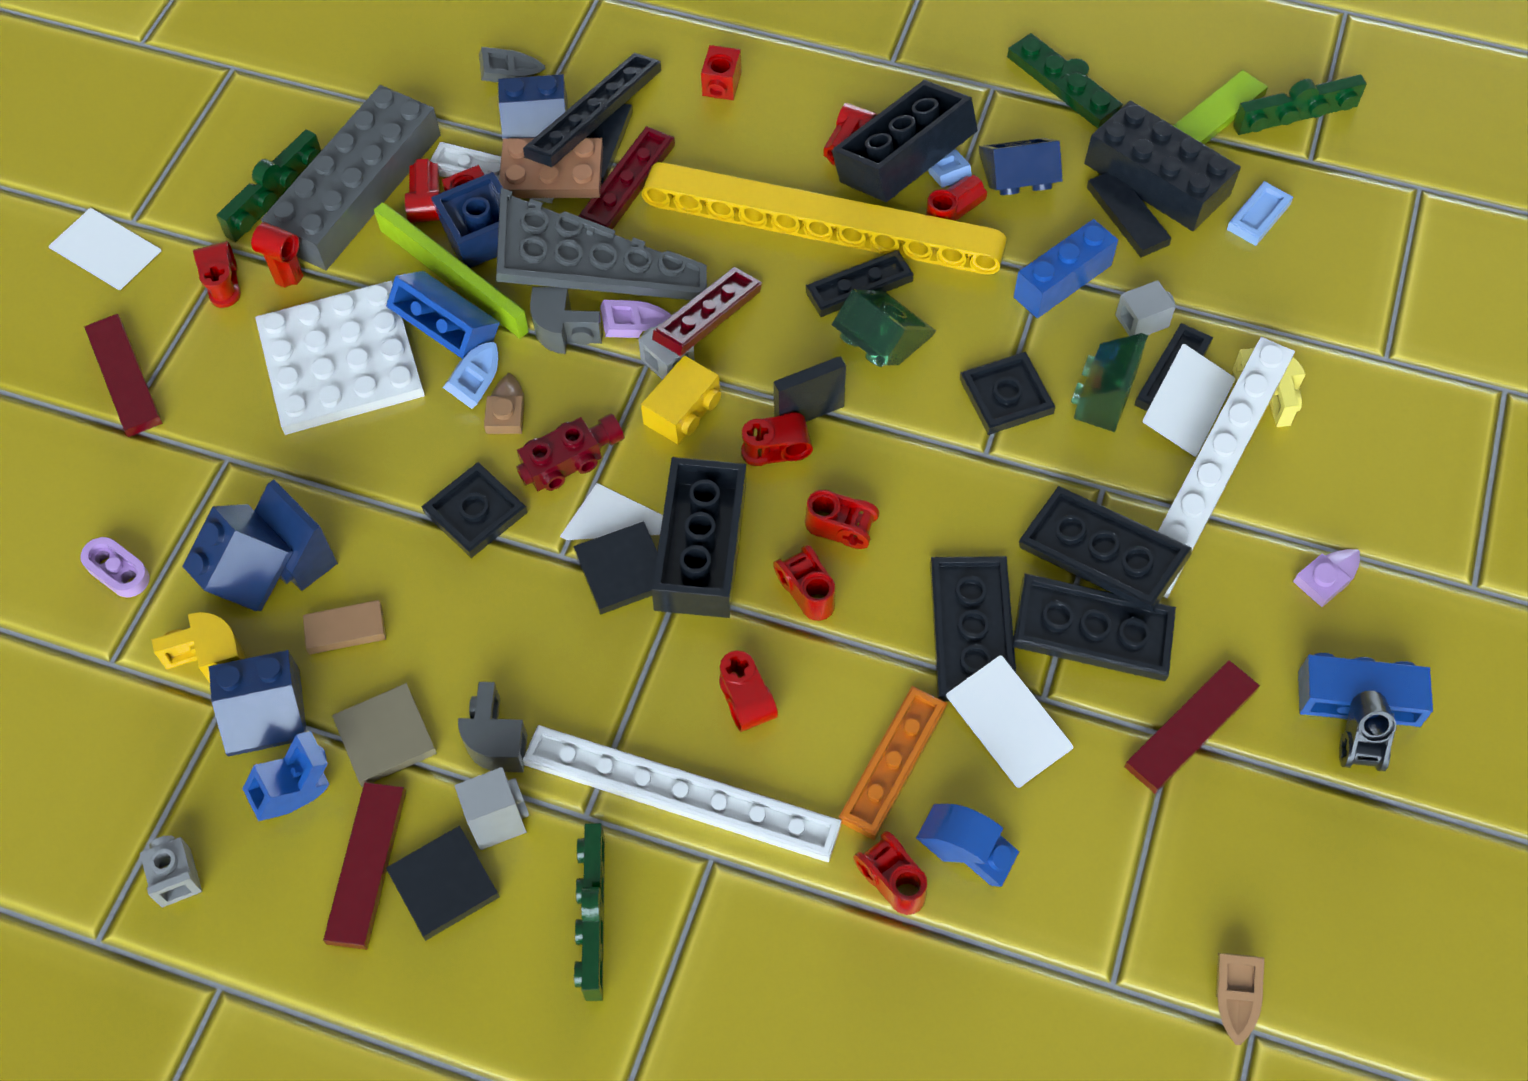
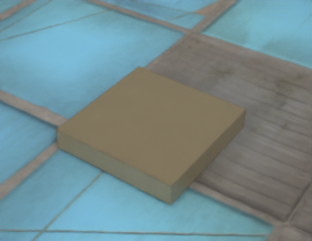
[332,683,437,787]

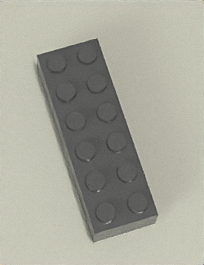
[261,85,441,271]

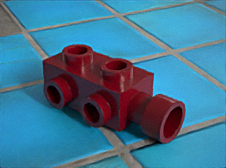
[516,413,625,492]

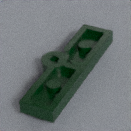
[1007,33,1123,129]
[1233,74,1367,135]
[216,129,322,243]
[574,823,605,1001]

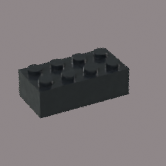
[832,80,978,203]
[1084,100,1241,231]
[652,457,746,618]

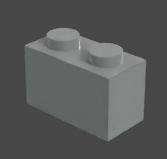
[454,767,529,850]

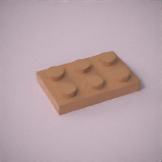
[499,138,603,198]

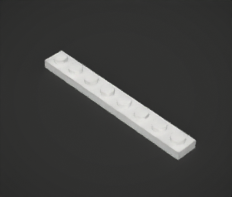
[1158,337,1295,598]

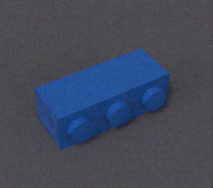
[1013,219,1118,319]
[386,271,500,359]
[1298,653,1433,727]

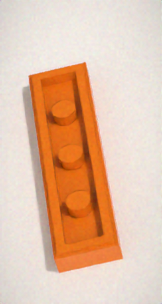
[839,686,947,841]

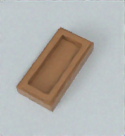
[303,600,386,655]

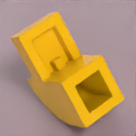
[151,612,246,683]

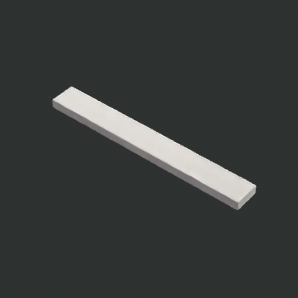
[523,725,842,862]

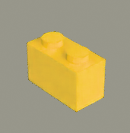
[641,355,721,445]

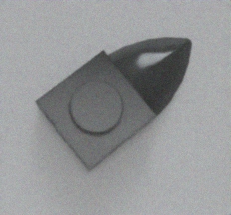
[479,47,545,82]

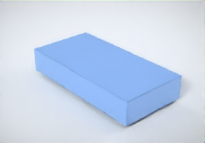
[1227,181,1293,246]

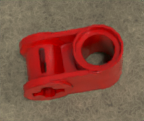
[193,241,241,308]
[741,413,813,466]
[805,490,880,549]
[773,545,835,621]
[719,650,778,732]
[853,831,928,915]

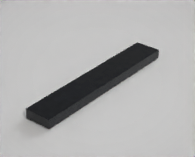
[523,53,661,167]

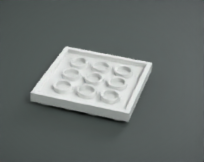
[255,281,425,435]

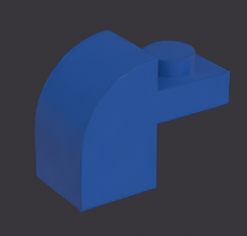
[242,731,329,821]
[916,804,1019,887]

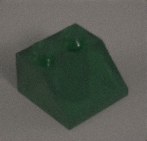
[831,289,936,367]
[1071,333,1148,432]

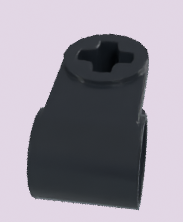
[1339,691,1396,771]

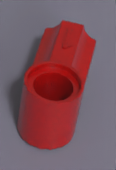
[823,103,877,166]
[405,159,441,223]
[926,175,987,221]
[251,222,304,288]

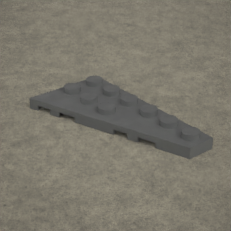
[496,187,707,300]

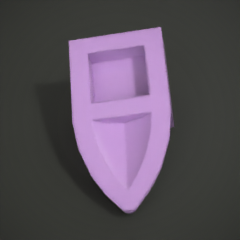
[600,300,672,338]
[1293,549,1360,607]

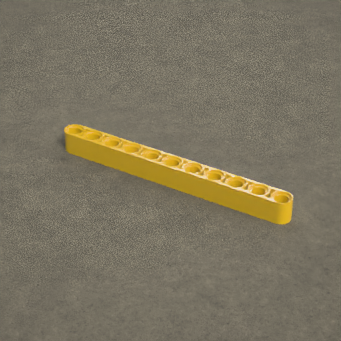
[641,162,1007,274]

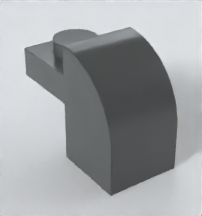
[530,287,603,354]
[458,682,528,773]

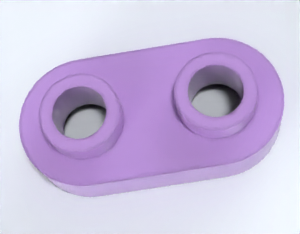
[81,537,150,597]

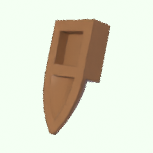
[484,373,524,434]
[1216,952,1264,1045]

